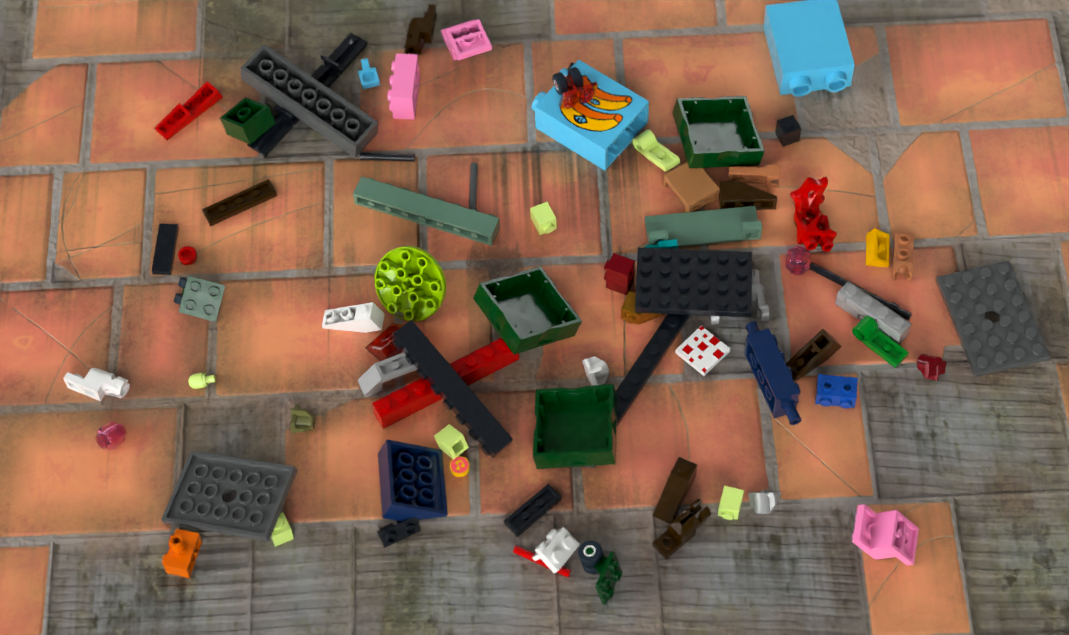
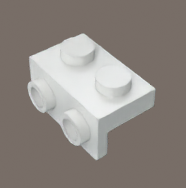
[532,527,580,573]

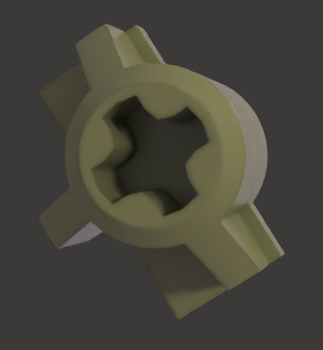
[291,404,315,433]

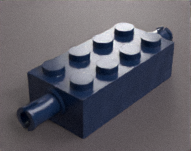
[745,321,802,425]

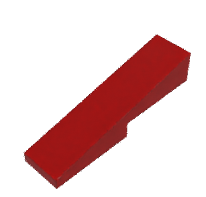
[154,81,223,140]

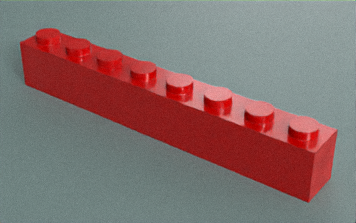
[372,338,519,429]

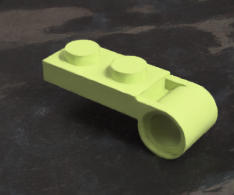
[632,129,681,172]

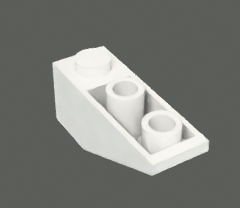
[322,302,385,333]

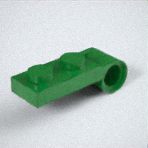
[852,316,909,368]

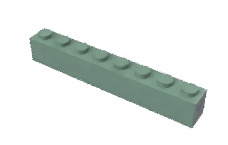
[353,176,500,246]

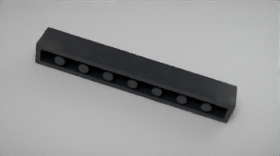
[392,319,513,458]

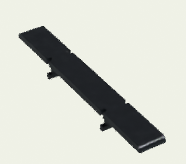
[247,33,368,157]

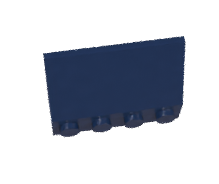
[378,439,448,521]

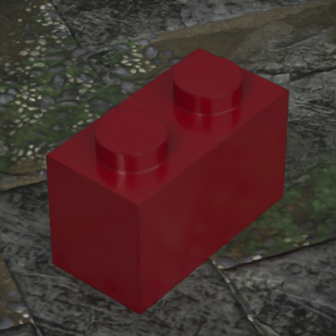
[604,253,635,295]

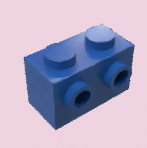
[815,374,858,409]

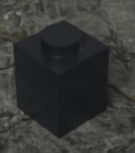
[775,115,801,147]

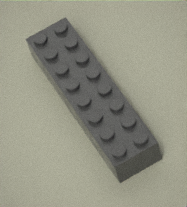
[241,44,378,158]

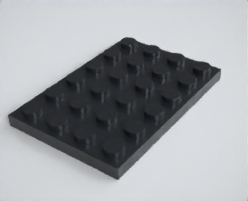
[635,247,752,317]

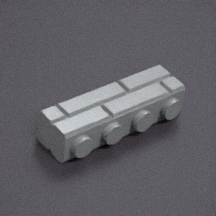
[835,281,911,345]

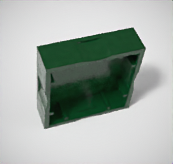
[672,96,765,168]
[473,266,582,355]
[533,384,617,469]

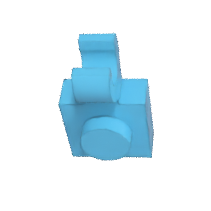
[358,58,380,89]

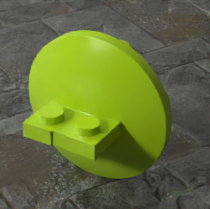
[374,246,446,322]

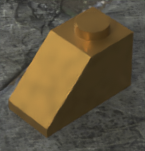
[621,291,664,325]

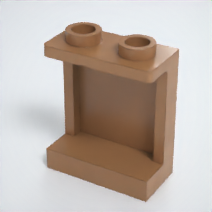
[663,161,720,212]

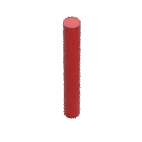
[513,545,571,578]

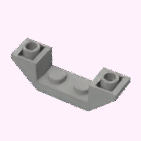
[358,352,418,397]

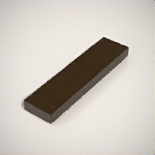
[202,179,277,226]

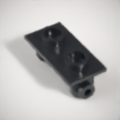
[377,517,421,548]

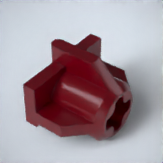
[916,354,946,381]

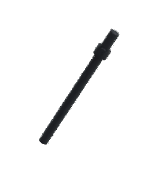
[808,262,912,321]

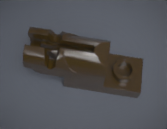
[404,4,437,55]
[652,499,711,560]

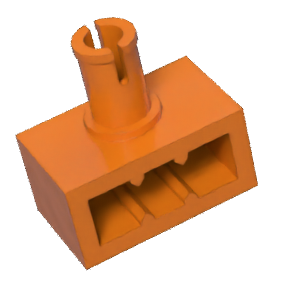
[162,529,202,578]

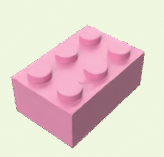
[388,53,420,120]

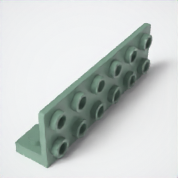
[644,206,762,247]

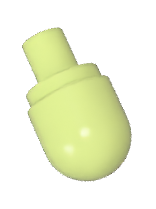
[188,372,216,389]

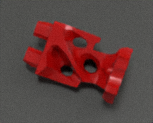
[790,177,837,252]

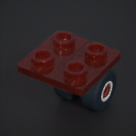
[552,67,598,109]

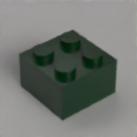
[220,97,275,144]

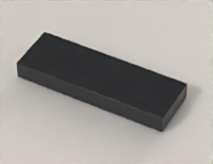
[152,224,179,275]
[504,484,562,537]

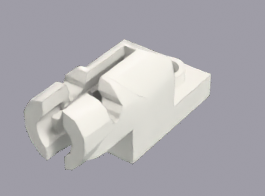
[63,368,130,401]

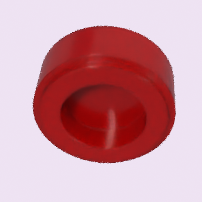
[178,246,198,265]

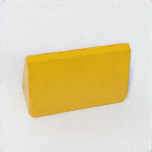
[866,228,890,267]

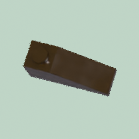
[719,180,777,210]
[786,329,842,382]
[653,457,697,524]

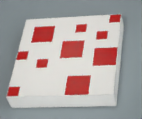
[675,326,730,376]

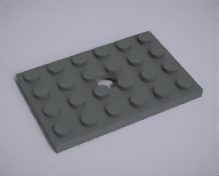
[936,261,1050,377]
[161,451,298,541]

